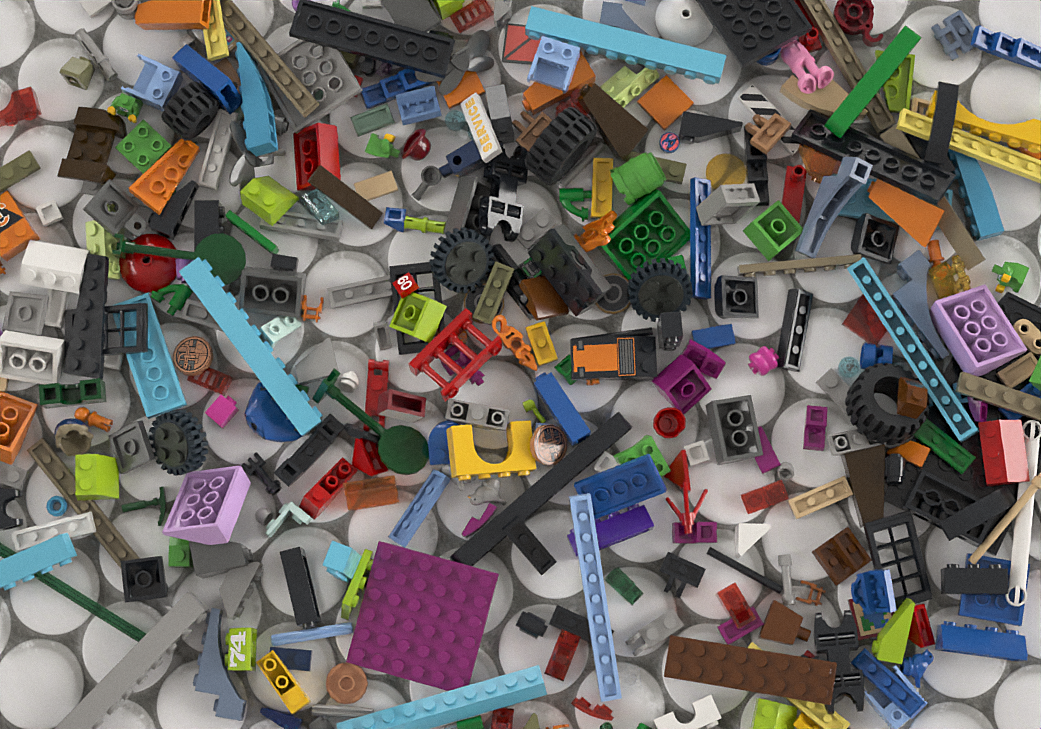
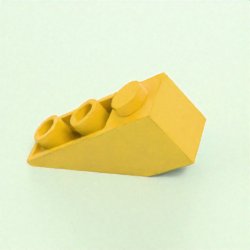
[256,650,312,714]

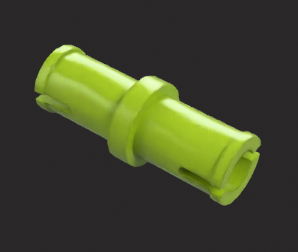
[404,216,446,235]

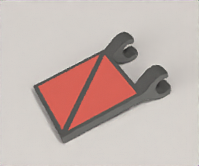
[502,23,541,65]

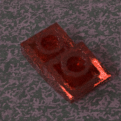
[741,479,789,514]
[571,697,614,721]

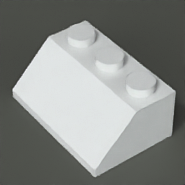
[19,240,90,294]
[0,330,65,384]

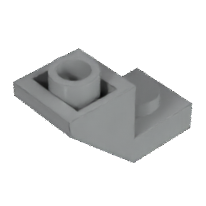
[494,0,512,29]

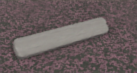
[312,704,374,718]

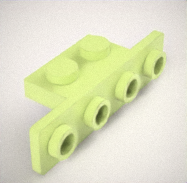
[600,66,659,108]
[85,204,120,280]

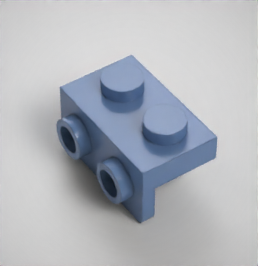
[396,86,442,126]

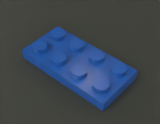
[574,454,667,520]

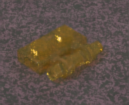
[928,255,971,300]

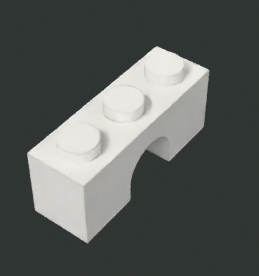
[653,695,721,729]

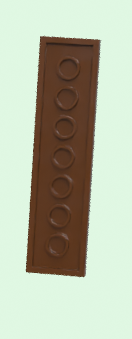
[664,635,837,705]

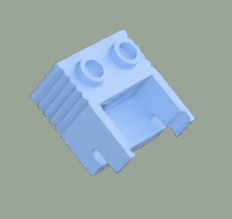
[527,36,580,94]
[121,53,184,111]
[864,665,927,729]

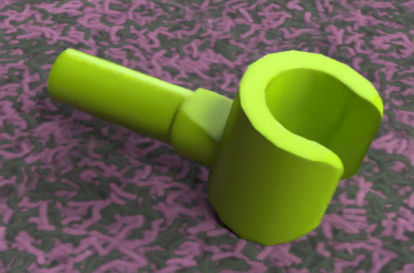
[522,399,546,423]

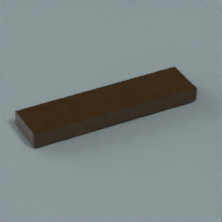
[307,165,383,229]

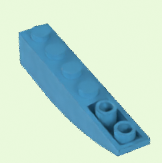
[235,42,278,157]
[947,149,1004,241]

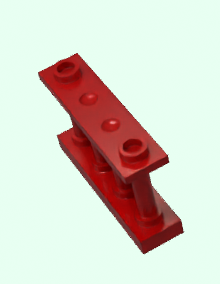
[408,308,502,402]

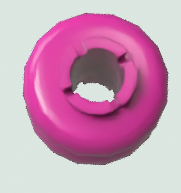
[748,346,779,376]

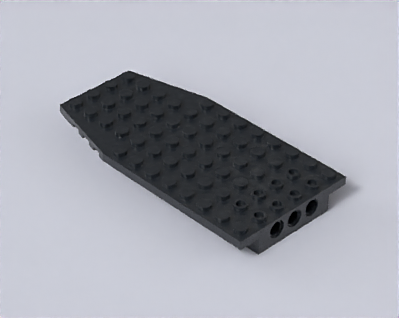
[884,292,1041,556]

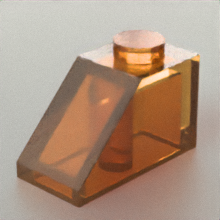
[798,143,837,184]

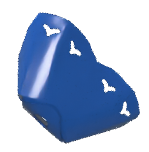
[244,382,303,443]

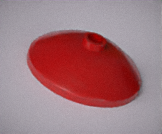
[119,234,177,293]

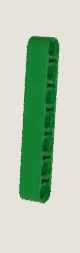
[824,25,922,138]

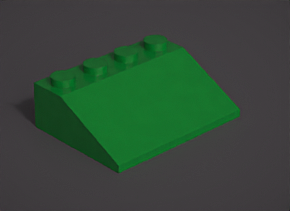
[597,189,690,281]

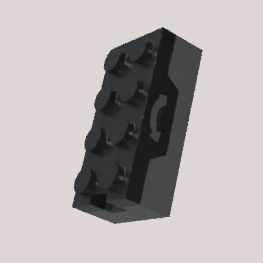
[528,223,612,317]

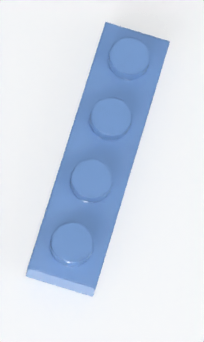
[388,469,451,548]

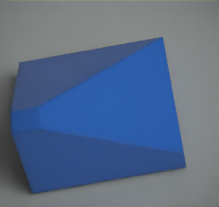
[384,207,406,232]

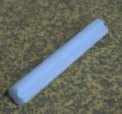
[271,622,353,646]

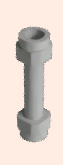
[778,554,796,605]

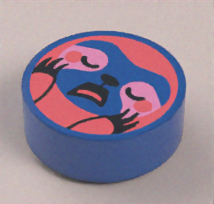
[659,132,680,153]

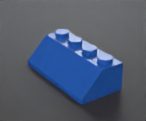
[935,621,1028,661]

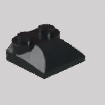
[851,213,900,264]
[714,275,759,319]
[120,556,168,603]

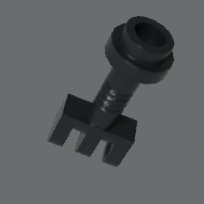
[344,423,380,448]
[241,452,282,495]

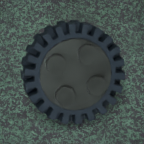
[429,227,494,293]
[628,258,693,322]
[149,409,208,476]

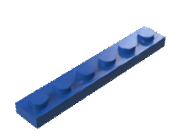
[690,177,711,300]

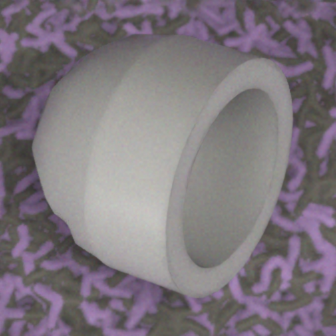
[179,35,197,50]
[777,462,794,480]
[255,508,274,526]

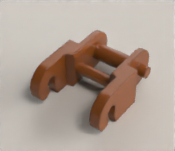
[795,580,826,607]

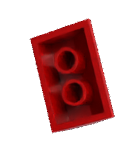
[293,123,341,191]
[978,420,1030,487]

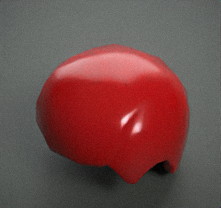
[653,407,686,439]

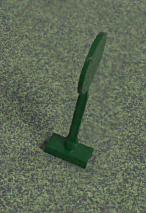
[112,233,246,285]
[312,368,429,475]

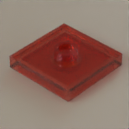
[841,294,887,346]

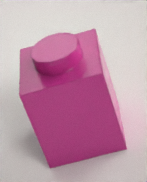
[205,395,239,428]

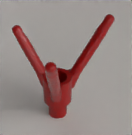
[665,482,708,534]

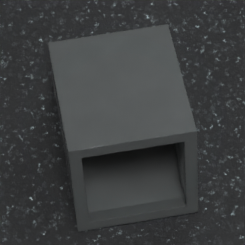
[188,540,253,579]

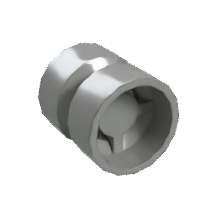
[111,0,141,20]

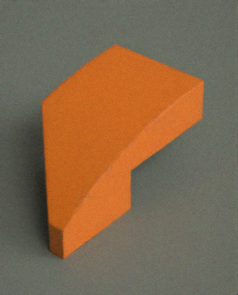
[887,441,930,469]

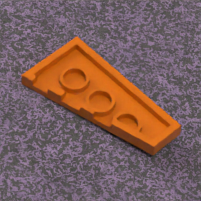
[129,138,200,215]

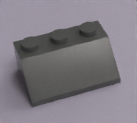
[443,176,491,243]
[239,266,306,318]
[705,395,763,465]

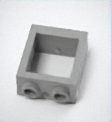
[696,183,760,226]

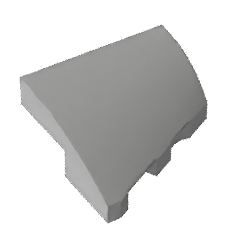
[295,338,338,385]

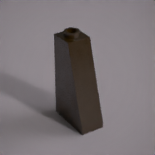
[577,83,649,161]
[841,444,885,528]

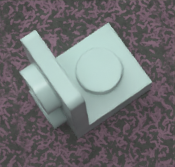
[259,316,302,348]
[265,501,313,538]

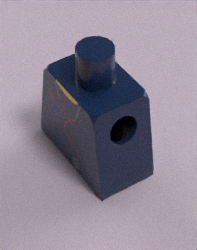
[439,140,485,178]

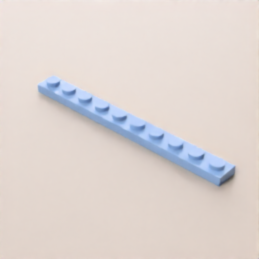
[569,493,622,702]

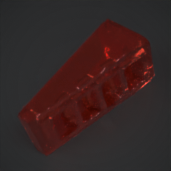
[450,0,494,34]
[187,367,233,396]

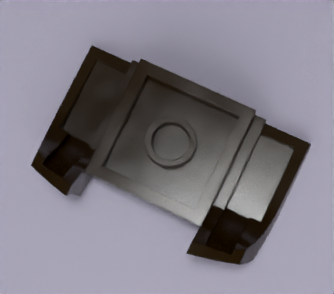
[57,107,127,185]

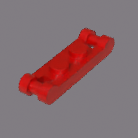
[363,359,390,432]

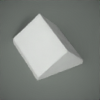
[735,523,771,559]

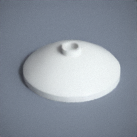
[655,0,713,47]

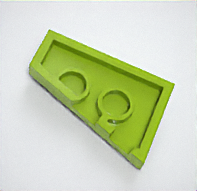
[341,549,374,621]

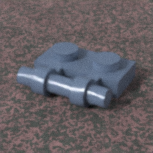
[931,10,976,61]

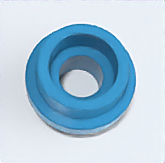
[46,496,68,517]

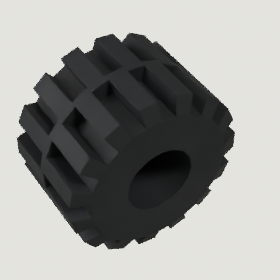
[161,82,220,141]

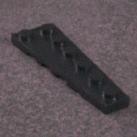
[63,254,109,380]

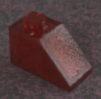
[715,583,756,629]

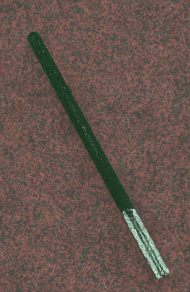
[0,543,146,642]

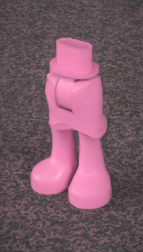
[780,40,834,94]

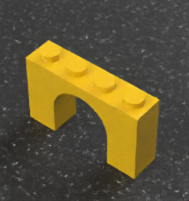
[446,420,536,481]

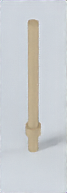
[968,473,1041,564]

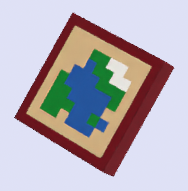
[848,599,894,641]

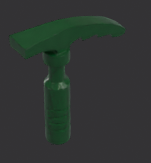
[122,486,166,526]

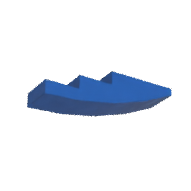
[970,25,1041,71]
[360,69,434,109]

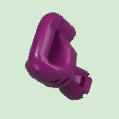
[440,345,485,386]

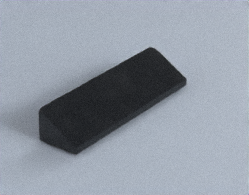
[489,244,534,320]
[776,288,813,372]

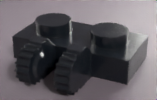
[659,552,706,598]

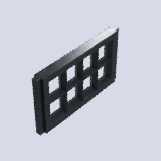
[389,262,448,355]
[65,303,148,358]
[863,510,932,609]

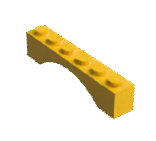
[926,90,1041,153]

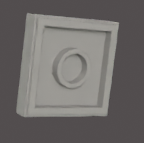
[2,291,49,336]

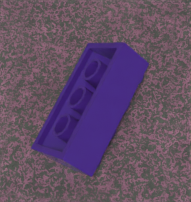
[567,503,654,560]

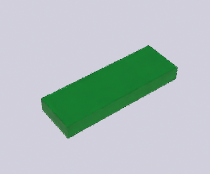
[226,210,279,254]
[913,419,976,474]

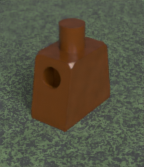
[758,600,811,645]

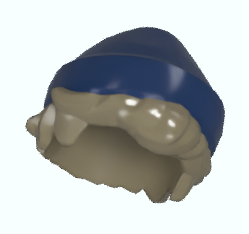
[54,418,94,456]

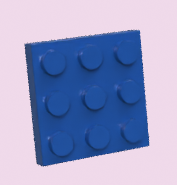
[958,553,1030,626]

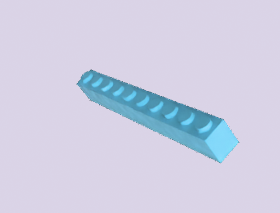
[525,6,727,85]
[179,257,323,436]
[847,257,979,442]
[336,665,547,729]

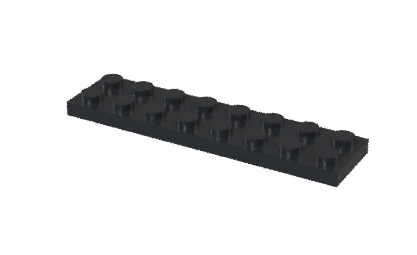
[289,0,455,79]
[791,109,956,206]

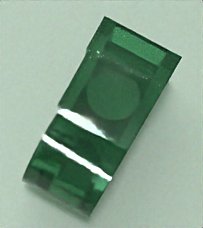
[604,567,644,606]

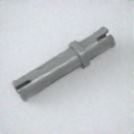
[74,28,118,82]

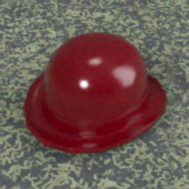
[401,129,431,161]

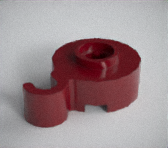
[833,0,883,47]

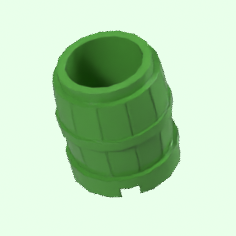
[610,152,666,205]

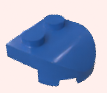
[428,420,460,465]
[851,569,897,614]

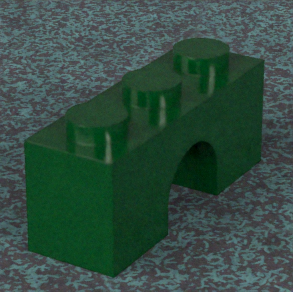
[39,378,107,409]

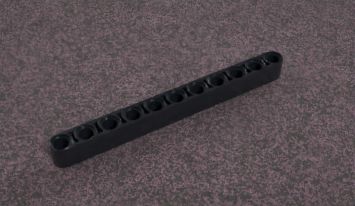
[450,412,632,566]

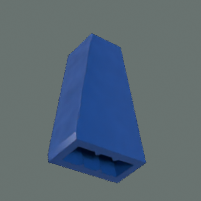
[172,44,243,115]
[534,372,591,448]

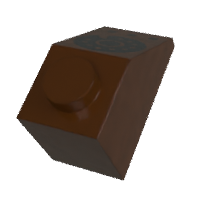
[897,377,928,419]

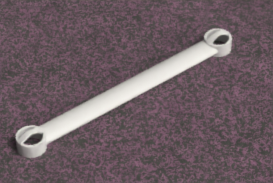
[1005,420,1041,607]

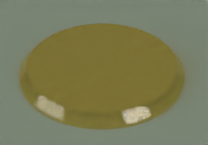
[706,153,746,190]

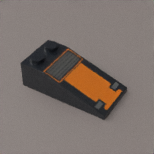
[570,336,657,381]

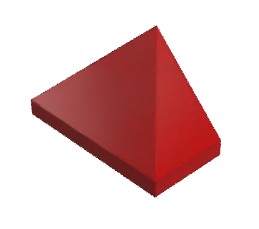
[352,438,388,476]
[664,449,691,493]
[908,604,935,648]

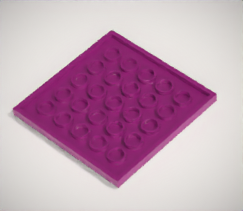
[346,541,499,691]

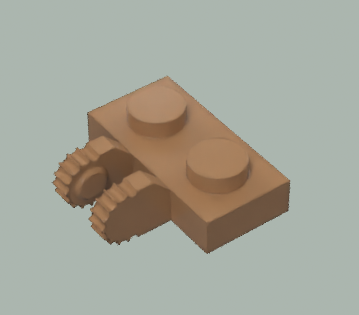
[512,111,552,152]
[745,113,791,154]

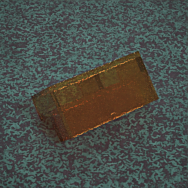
[343,475,400,511]

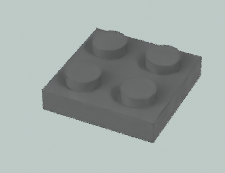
[108,420,155,474]

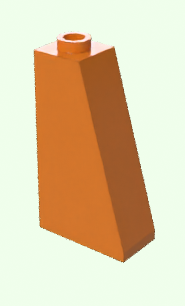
[135,0,212,30]
[522,50,596,116]
[867,179,945,247]

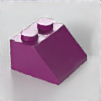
[652,354,712,415]

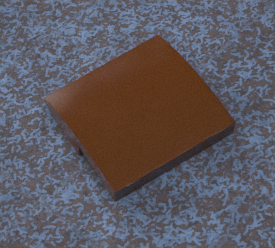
[519,276,569,321]
[812,526,872,586]

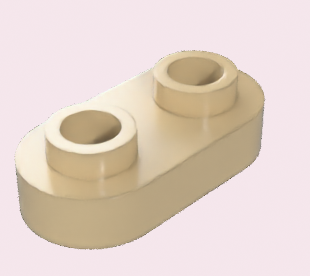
[1013,319,1041,355]

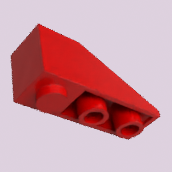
[299,457,358,520]

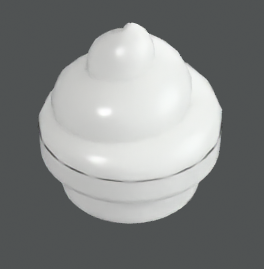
[338,371,359,393]

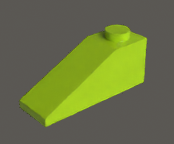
[872,598,915,664]

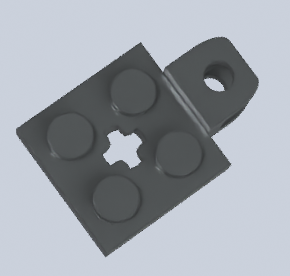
[83,179,148,241]

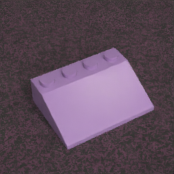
[929,284,1027,377]
[162,465,251,545]

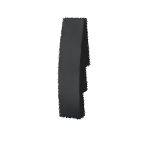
[744,125,770,206]

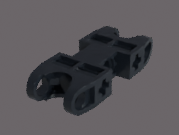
[478,140,528,243]
[814,610,865,714]

